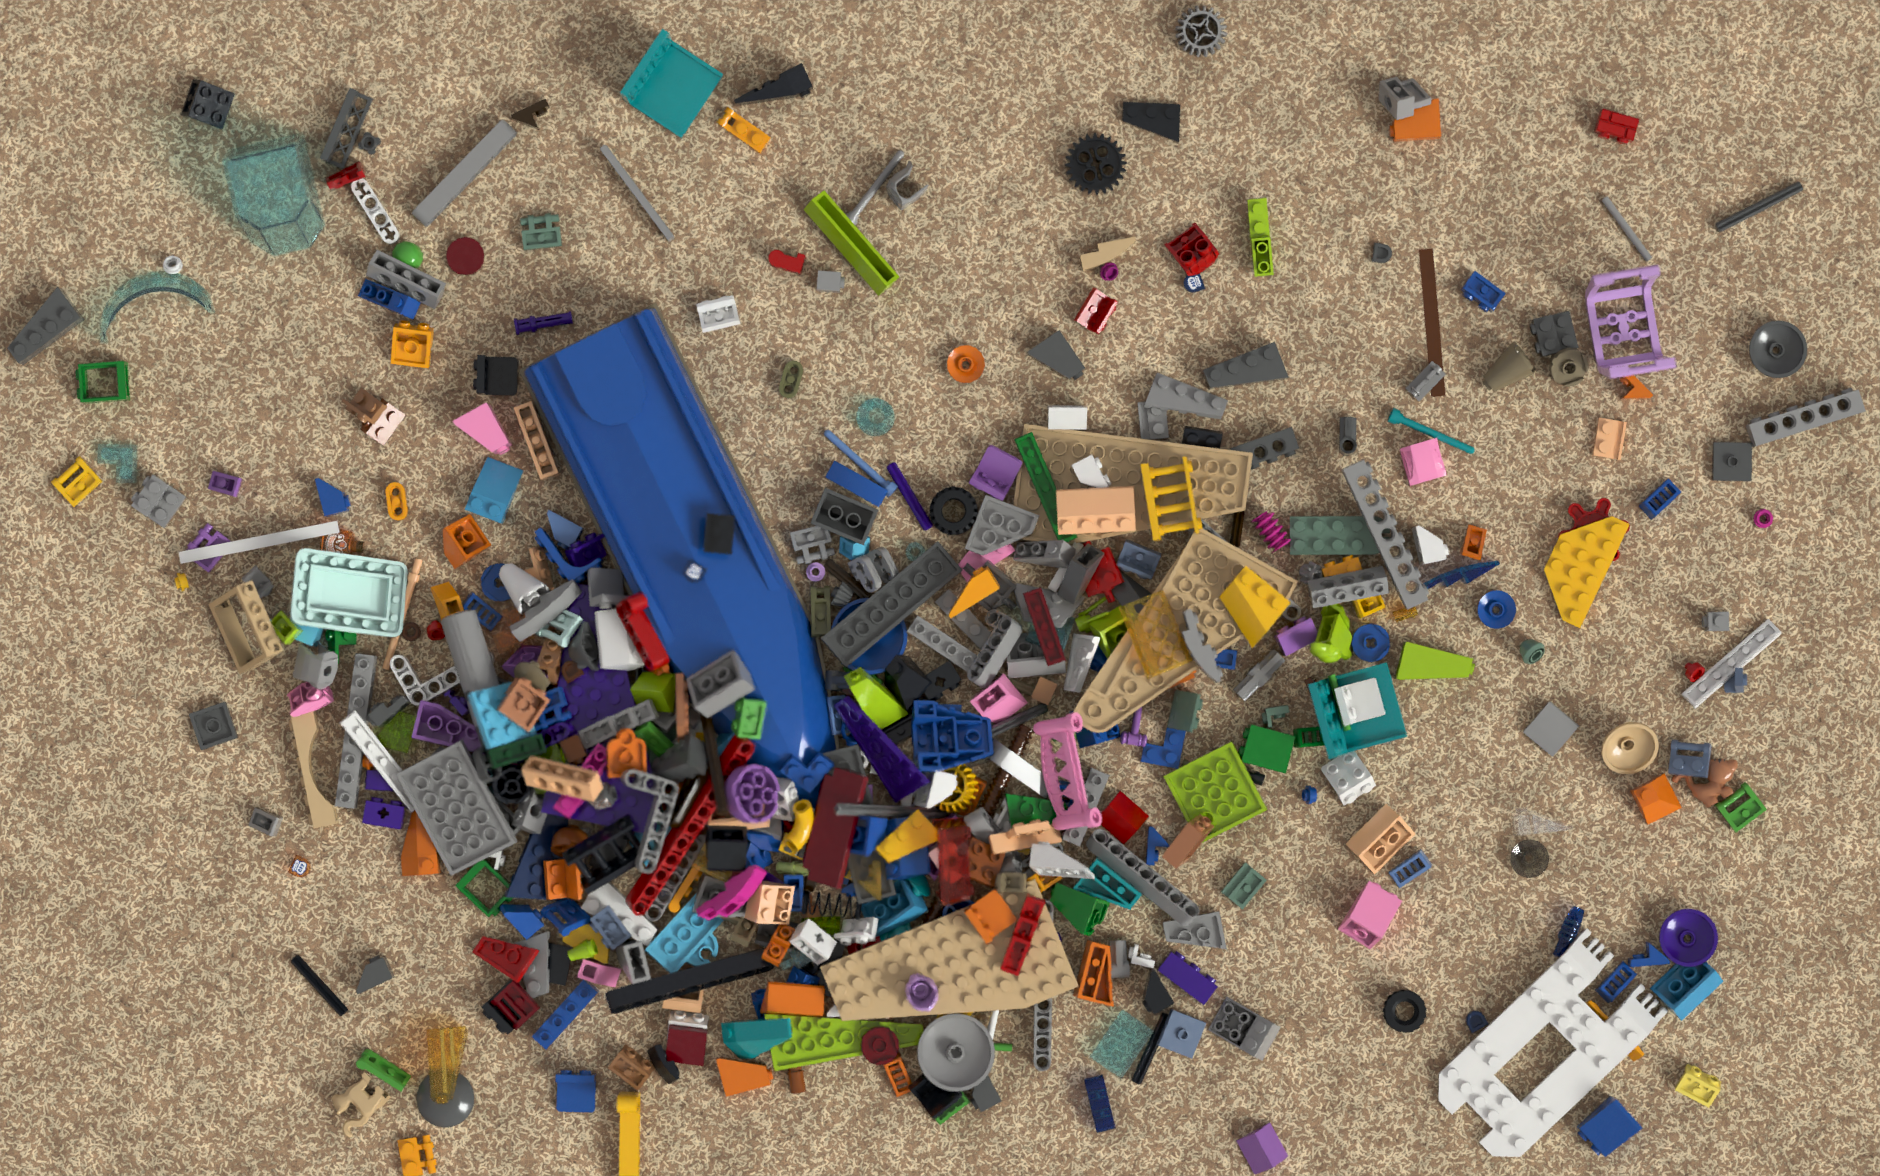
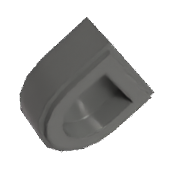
[1371,243,1392,263]

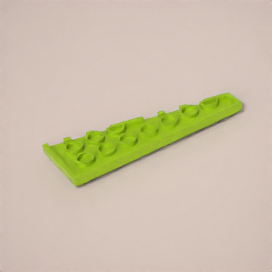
[764,1014,923,1071]

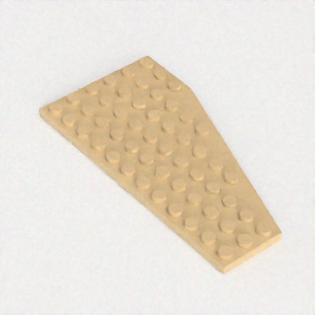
[1013,424,1253,545]
[820,879,1079,1021]

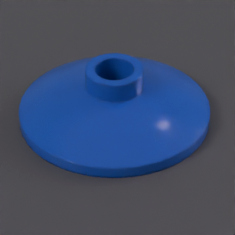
[1477,590,1516,629]

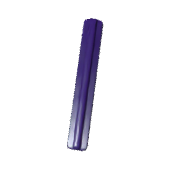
[887,462,933,531]

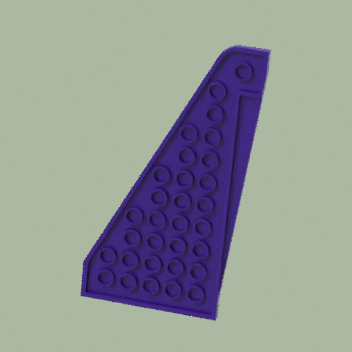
[541,583,661,834]

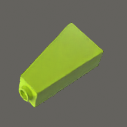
[1395,642,1475,680]
[844,667,908,730]

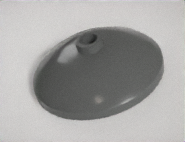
[1749,321,1807,378]
[417,1069,474,1128]

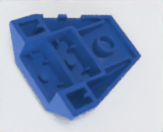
[911,700,994,772]

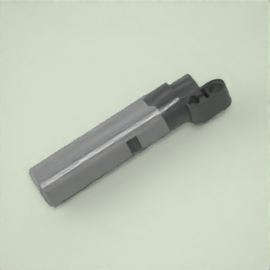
[441,609,502,783]

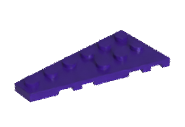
[834,696,930,803]

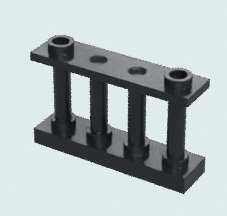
[562,814,652,894]

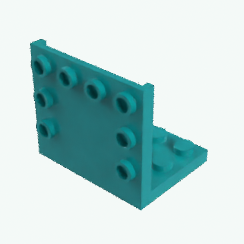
[620,28,723,139]
[1308,662,1408,759]

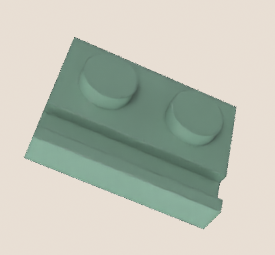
[1221,862,1267,910]

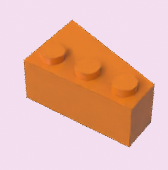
[1073,939,1114,1007]

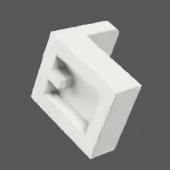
[1128,943,1155,968]

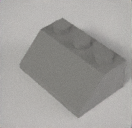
[1006,630,1066,678]
[686,650,755,718]

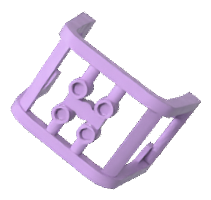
[1585,265,1676,379]

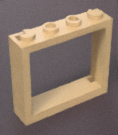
[209,580,284,674]

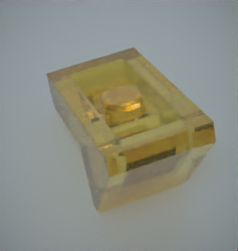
[857,860,882,900]

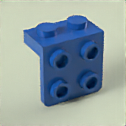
[555,1070,596,1112]

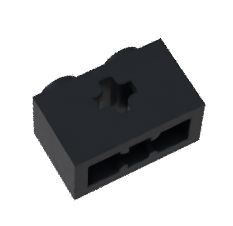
[924,660,961,701]

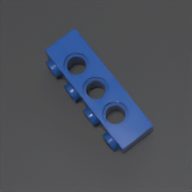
[532,979,599,1050]

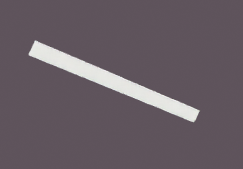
[179,521,339,564]

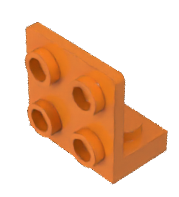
[543,859,583,900]
[964,889,1017,944]

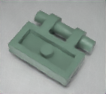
[520,213,562,251]

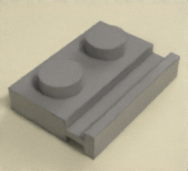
[1137,402,1169,440]

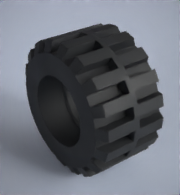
[930,486,978,535]

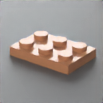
[676,673,689,743]

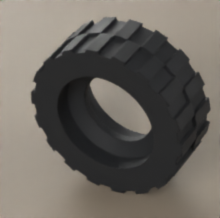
[1383,990,1427,1033]

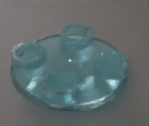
[856,398,895,436]

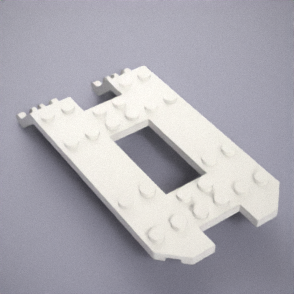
[1438,928,1668,1157]

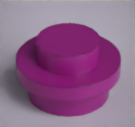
[1100,262,1118,281]

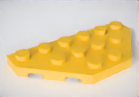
[1544,516,1630,628]

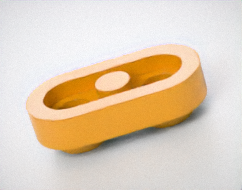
[385,482,408,521]

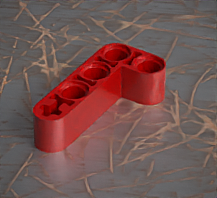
[616,591,669,672]

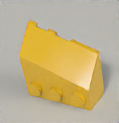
[1219,566,1291,648]

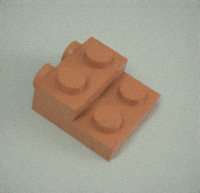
[497,677,550,732]

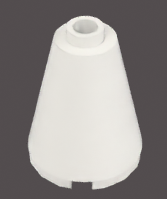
[499,563,550,615]

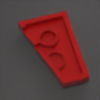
[472,936,540,983]

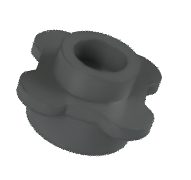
[358,132,381,155]

